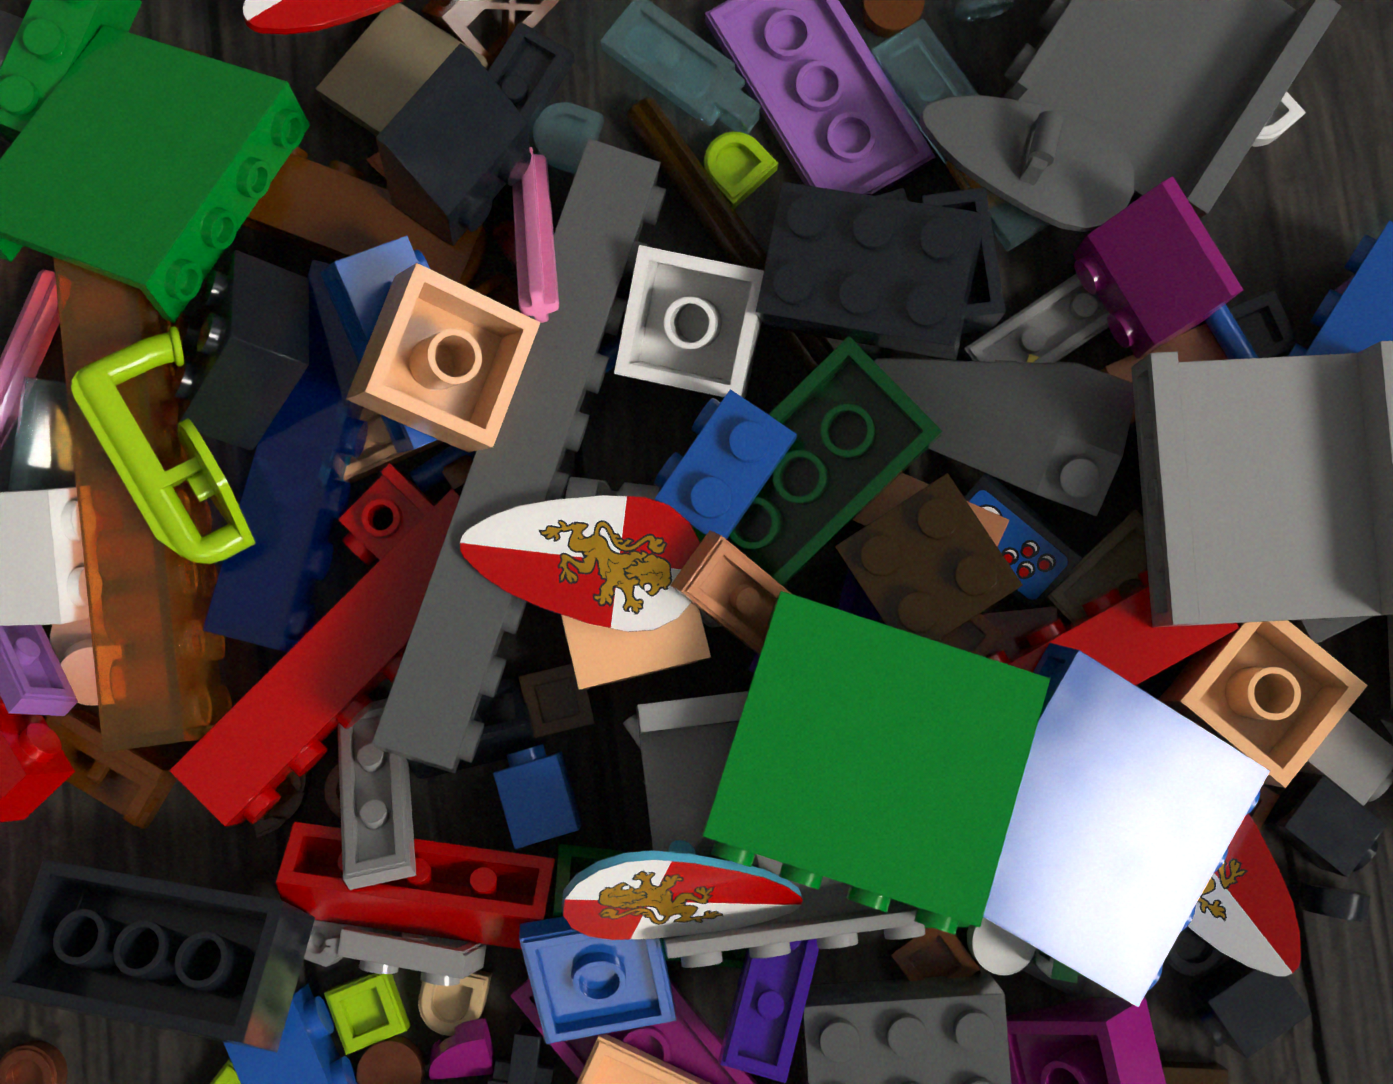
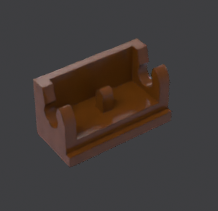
[45,704,177,829]

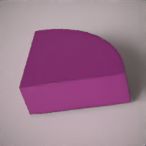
[429,1018,495,1080]

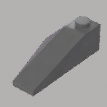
[875,357,1134,516]

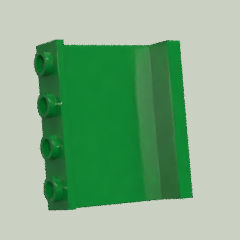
[0,25,310,323]
[701,591,1051,935]

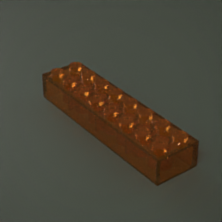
[53,257,232,752]

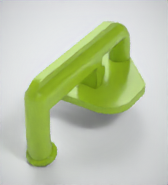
[71,326,256,564]

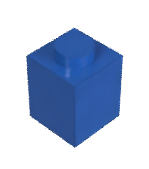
[493,744,583,849]

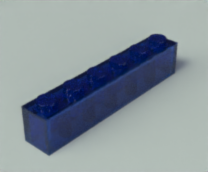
[203,260,368,652]

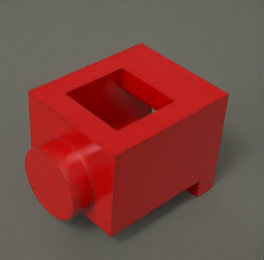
[338,463,436,566]

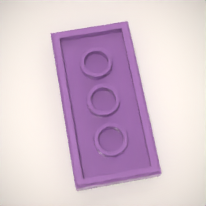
[705,0,936,196]

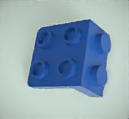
[654,389,797,540]

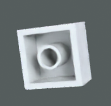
[614,245,764,398]

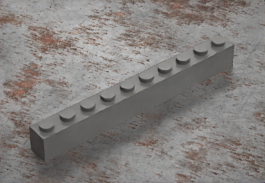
[372,138,666,774]

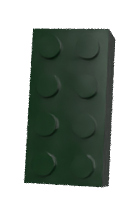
[692,336,942,587]

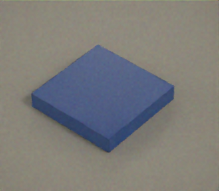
[519,916,676,1044]

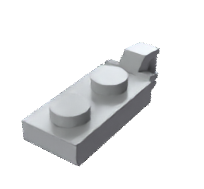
[304,920,486,986]

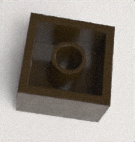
[835,473,1023,641]

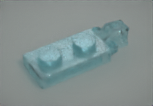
[600,0,761,134]

